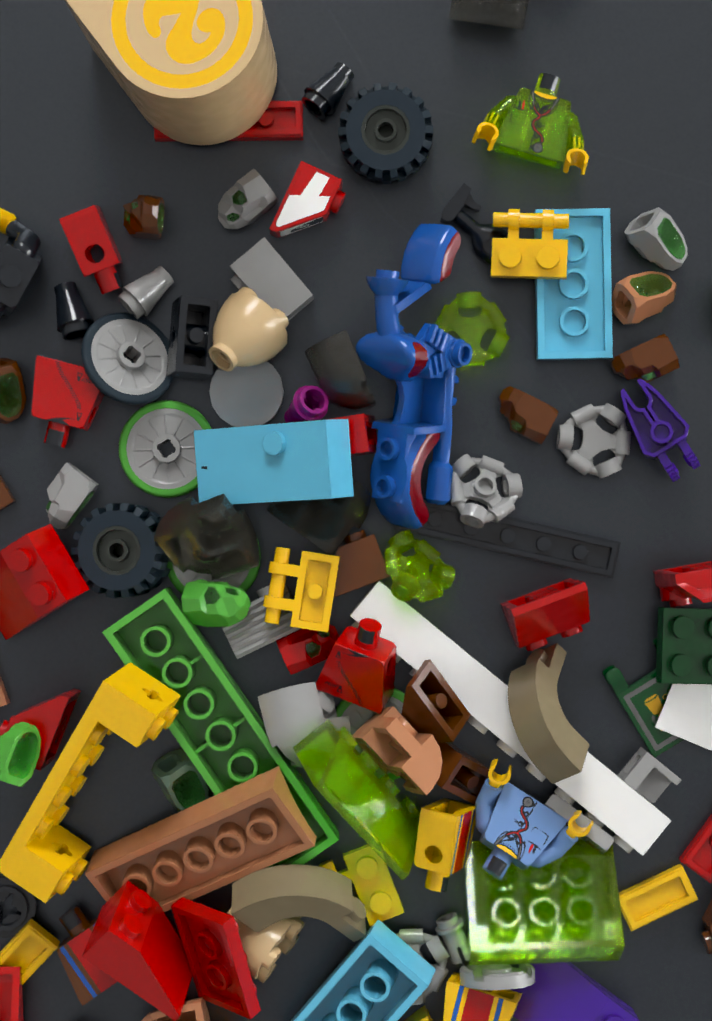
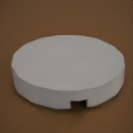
[209,362,284,427]
[459,960,535,990]

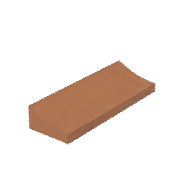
[85,766,317,912]

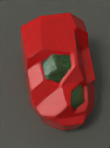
[276,624,339,675]

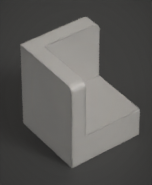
[617,747,681,803]

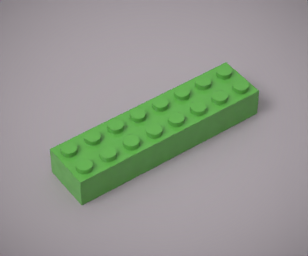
[102,587,339,868]

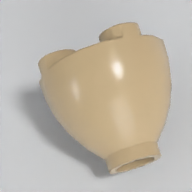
[209,287,289,371]
[227,908,305,983]

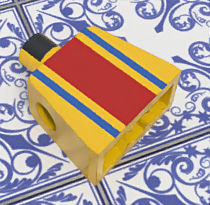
[414,798,476,892]
[443,972,522,1021]

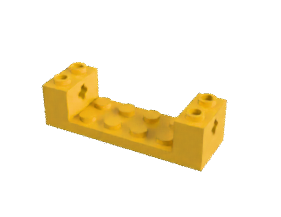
[0,662,181,904]

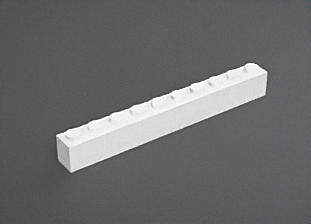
[350,581,671,856]

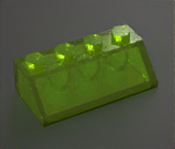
[293,718,420,880]

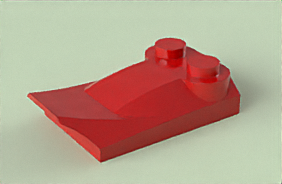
[653,561,712,607]

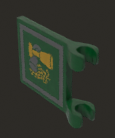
[602,637,684,758]

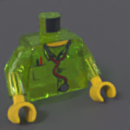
[471,73,589,175]

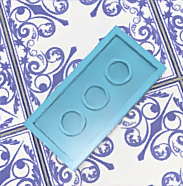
[534,208,613,360]

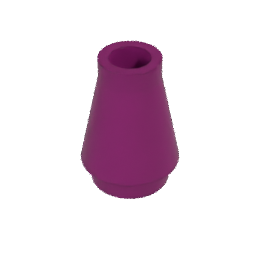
[284,386,328,423]

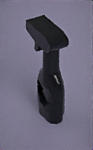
[440,183,508,265]

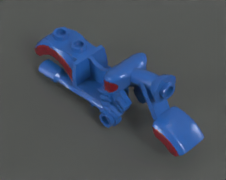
[356,224,472,529]

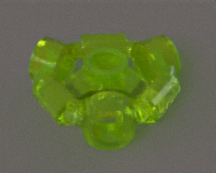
[435,291,510,366]
[385,530,455,603]

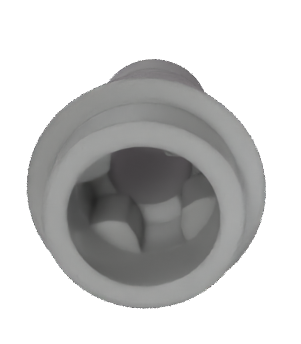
[118,265,174,319]

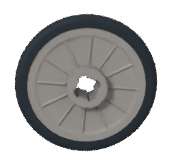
[81,313,173,405]

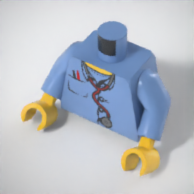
[475,759,594,880]

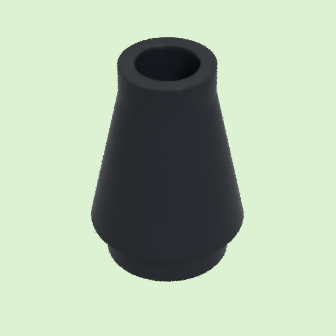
[302,62,354,119]
[54,282,94,340]

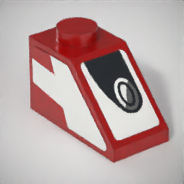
[269,161,346,238]

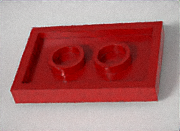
[171,897,261,1020]

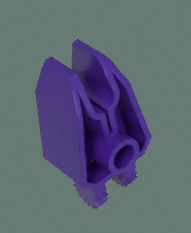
[621,378,701,482]

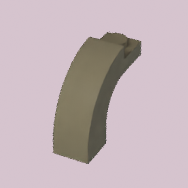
[508,643,590,784]
[231,864,366,942]

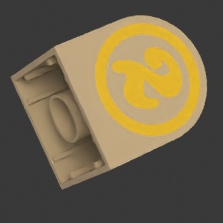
[64,0,277,145]

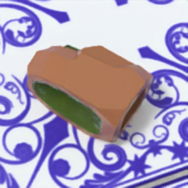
[612,271,677,325]

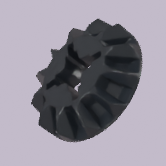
[0,876,37,938]

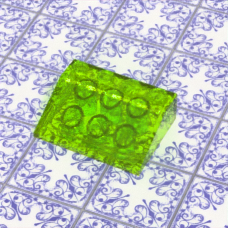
[464,838,625,966]

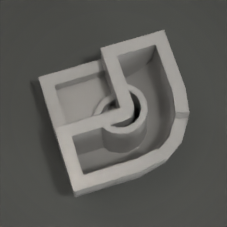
[258,682,351,768]

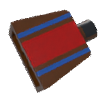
[57,905,118,1006]

